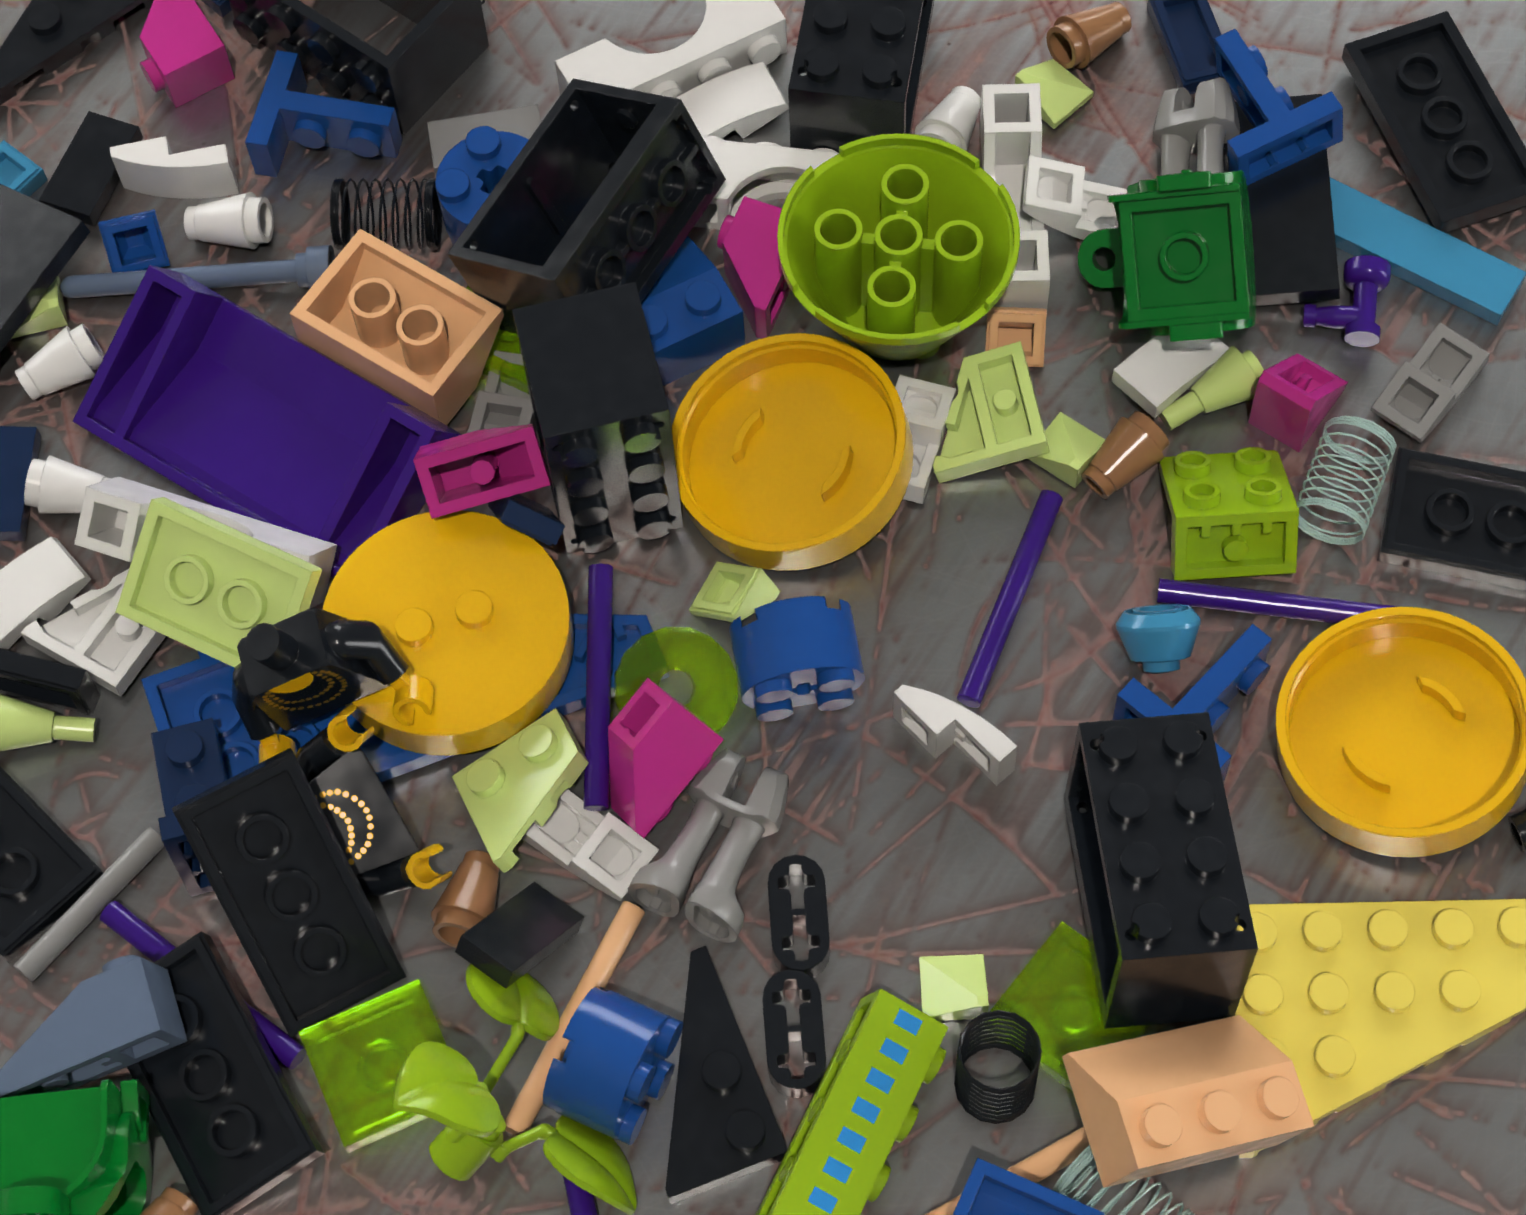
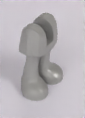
[1153,77,1240,175]
[627,748,789,943]

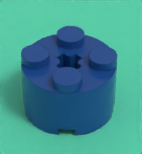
[435,126,528,245]
[729,596,865,722]
[543,987,683,1146]

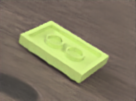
[115,497,322,668]

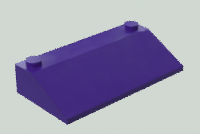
[73,265,462,578]

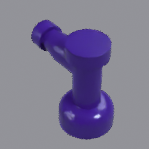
[1303,255,1391,347]

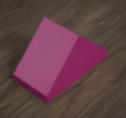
[1248,353,1348,452]

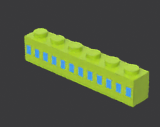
[756,988,949,1215]

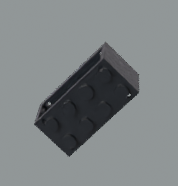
[229,0,489,135]
[788,0,935,153]
[447,78,726,334]
[512,282,684,554]
[1064,712,1258,1029]

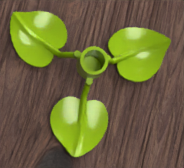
[393,963,637,1215]

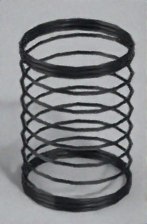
[330,178,442,250]
[954,1010,1042,1124]

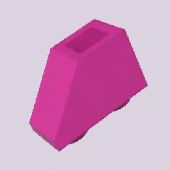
[608,677,724,838]

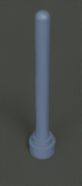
[60,245,336,299]

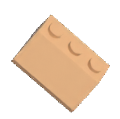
[289,229,504,425]
[1062,1015,1314,1188]

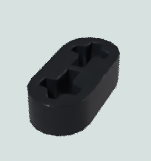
[768,855,830,978]
[762,970,826,1098]

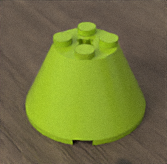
[777,133,1020,361]

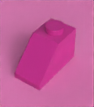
[139,0,235,108]
[717,196,791,339]
[413,424,551,519]

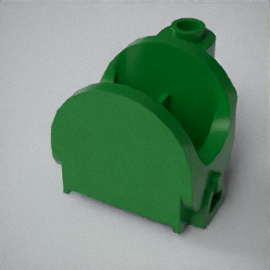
[1078,169,1256,342]
[0,1079,153,1215]

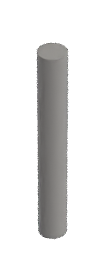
[13,827,164,983]

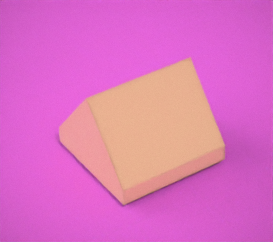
[985,307,1047,367]

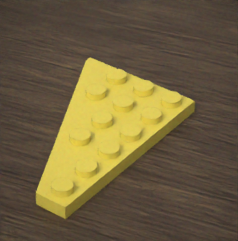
[1235,899,1526,1158]

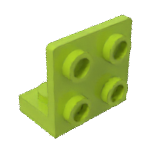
[1159,447,1299,581]

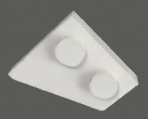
[21,569,166,697]

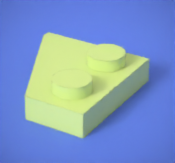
[933,341,1050,484]
[452,708,589,873]

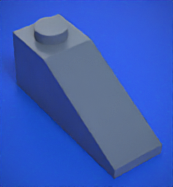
[0,955,187,1098]

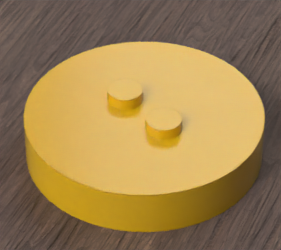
[672,333,914,571]
[322,510,574,756]
[1276,607,1526,857]

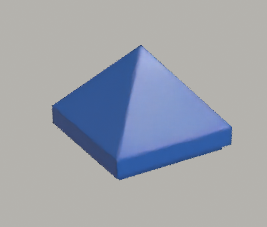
[98,209,170,272]

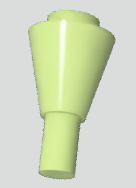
[1159,346,1264,431]
[0,694,96,752]

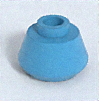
[1116,604,1201,673]

